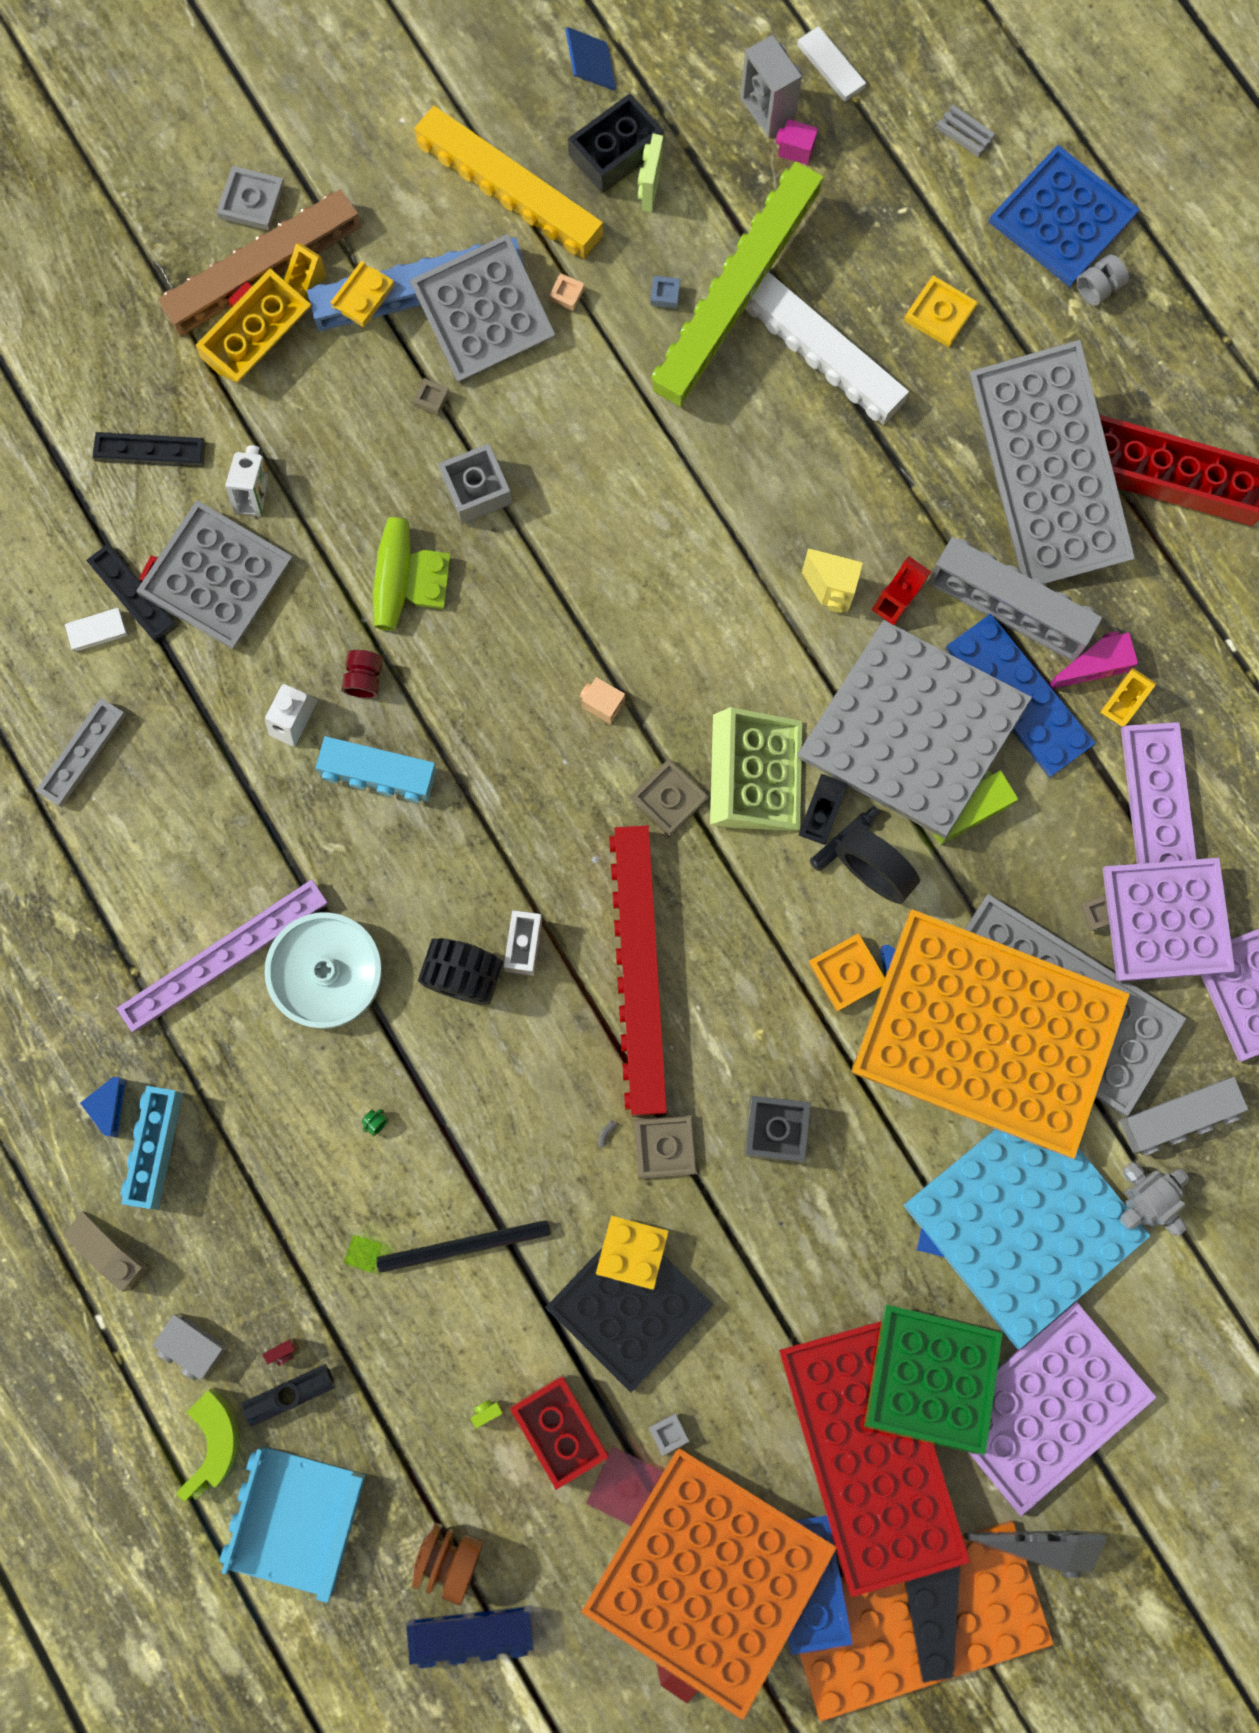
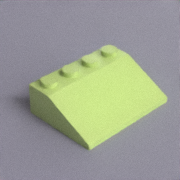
[710,707,802,831]

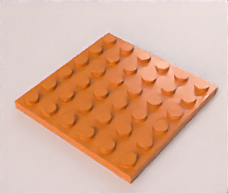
[581,1448,836,1720]

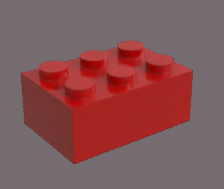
[509,1374,609,1490]

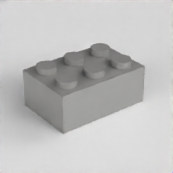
[740,35,802,138]

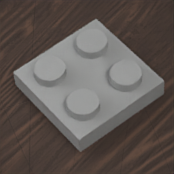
[216,166,285,231]

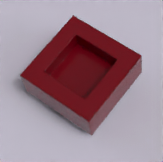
[262,1338,299,1366]

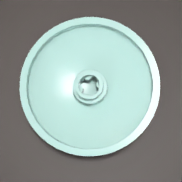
[265,913,382,1029]

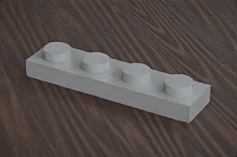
[35,698,126,808]

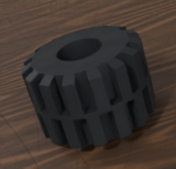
[418,938,504,1005]

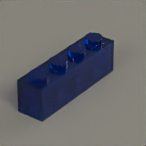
[406,1605,535,1669]

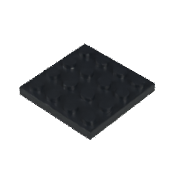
[545,1247,714,1393]

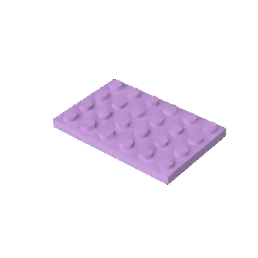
[968,1302,1156,1516]

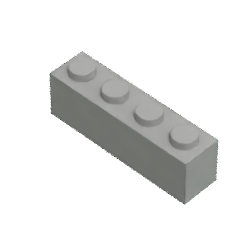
[1119,1077,1248,1156]

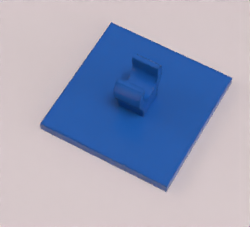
[565,27,616,90]

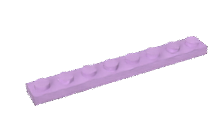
[116,879,329,1033]

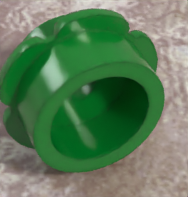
[362,1109,388,1136]

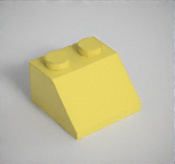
[802,548,863,612]

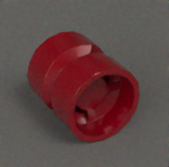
[341,650,383,699]

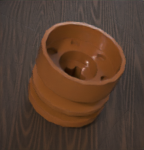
[411,1523,484,1606]

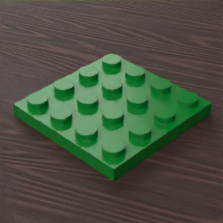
[864,1305,1003,1456]

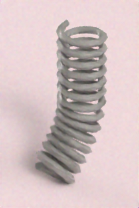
[598,1120,617,1147]

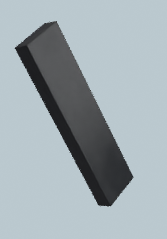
[92,432,206,467]
[86,544,178,643]

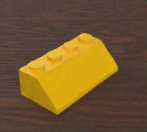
[196,269,311,383]

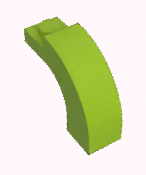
[176,1388,239,1502]

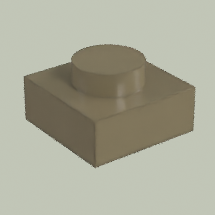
[413,378,450,416]
[1079,895,1109,932]

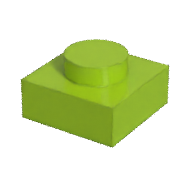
[470,1399,504,1429]

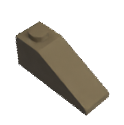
[63,1211,150,1292]

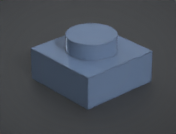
[650,276,680,308]

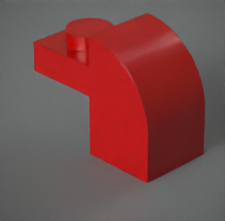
[871,556,931,625]

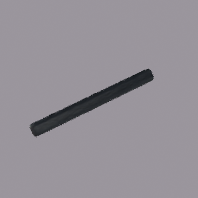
[376,1220,551,1273]

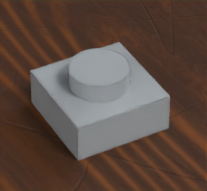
[649,1413,689,1456]

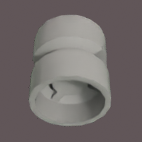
[1076,254,1129,306]

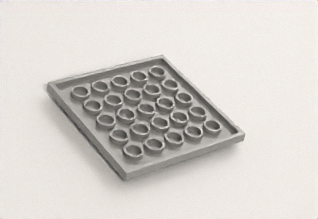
[797,620,1032,839]

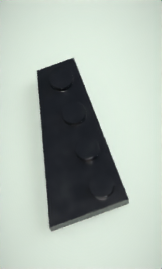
[904,1566,960,1682]

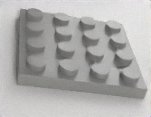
[410,234,555,383]
[136,500,293,651]

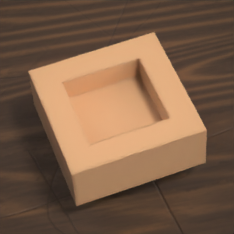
[549,273,585,311]

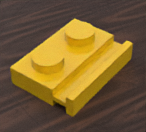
[330,261,395,327]

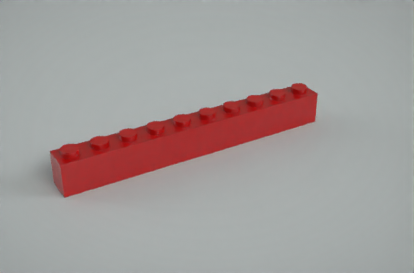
[609,825,667,1117]

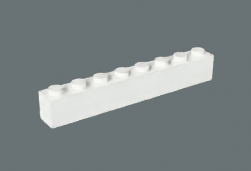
[745,272,909,425]

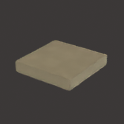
[629,758,709,838]
[634,1115,697,1179]

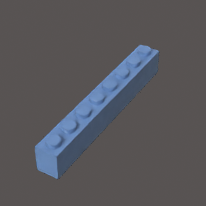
[307,237,525,331]

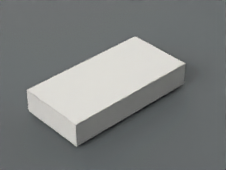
[65,608,128,652]

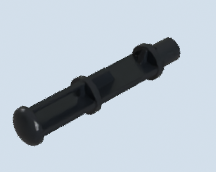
[809,806,881,872]

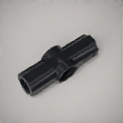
[241,1364,336,1427]

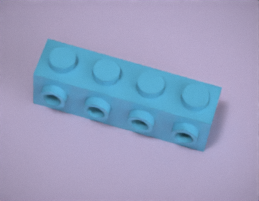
[315,736,437,803]
[121,1086,183,1210]

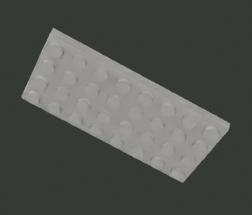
[969,340,1135,583]
[965,894,1186,1117]

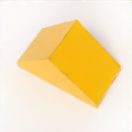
[284,243,327,301]
[1100,668,1157,727]

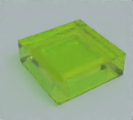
[343,1235,382,1273]

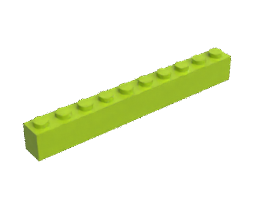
[651,161,823,407]

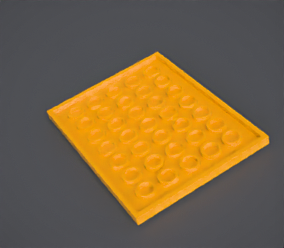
[851,909,1130,1159]

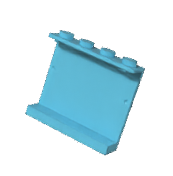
[220,1446,366,1603]

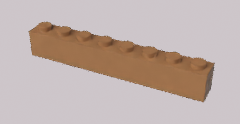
[157,189,361,337]

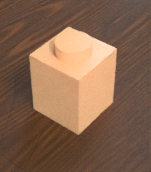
[580,677,625,725]

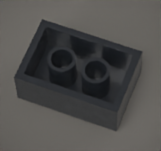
[568,93,664,193]

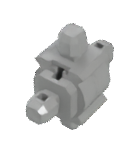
[1120,1162,1189,1236]

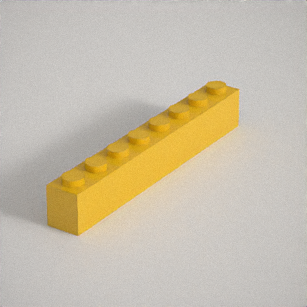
[414,105,603,259]

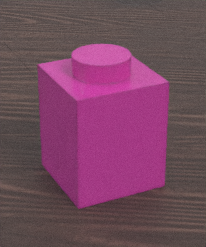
[775,119,818,166]

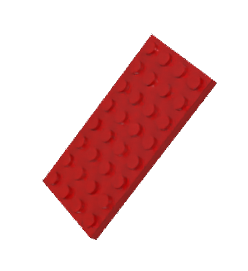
[779,1321,970,1597]

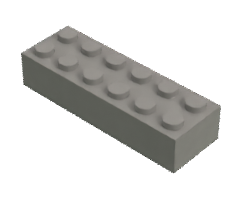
[928,536,1102,662]

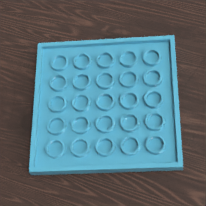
[903,1129,1150,1349]

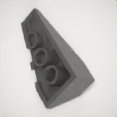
[965,1530,1106,1578]

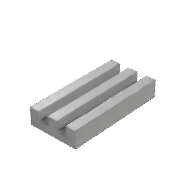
[936,105,995,157]

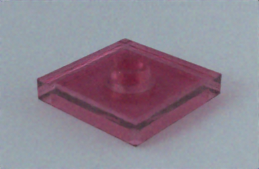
[586,1446,664,1526]

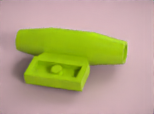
[372,517,450,631]

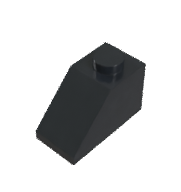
[798,774,847,845]

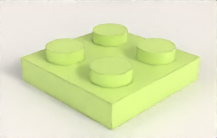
[638,134,663,212]

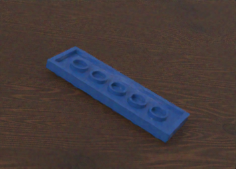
[945,614,1095,778]

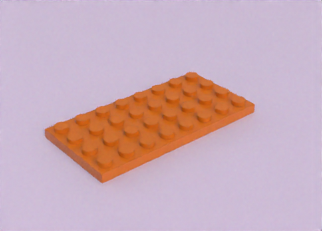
[799,1520,1054,1722]

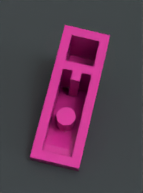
[1049,631,1138,689]

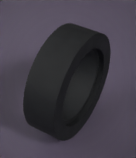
[835,826,920,904]

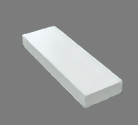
[797,26,866,102]

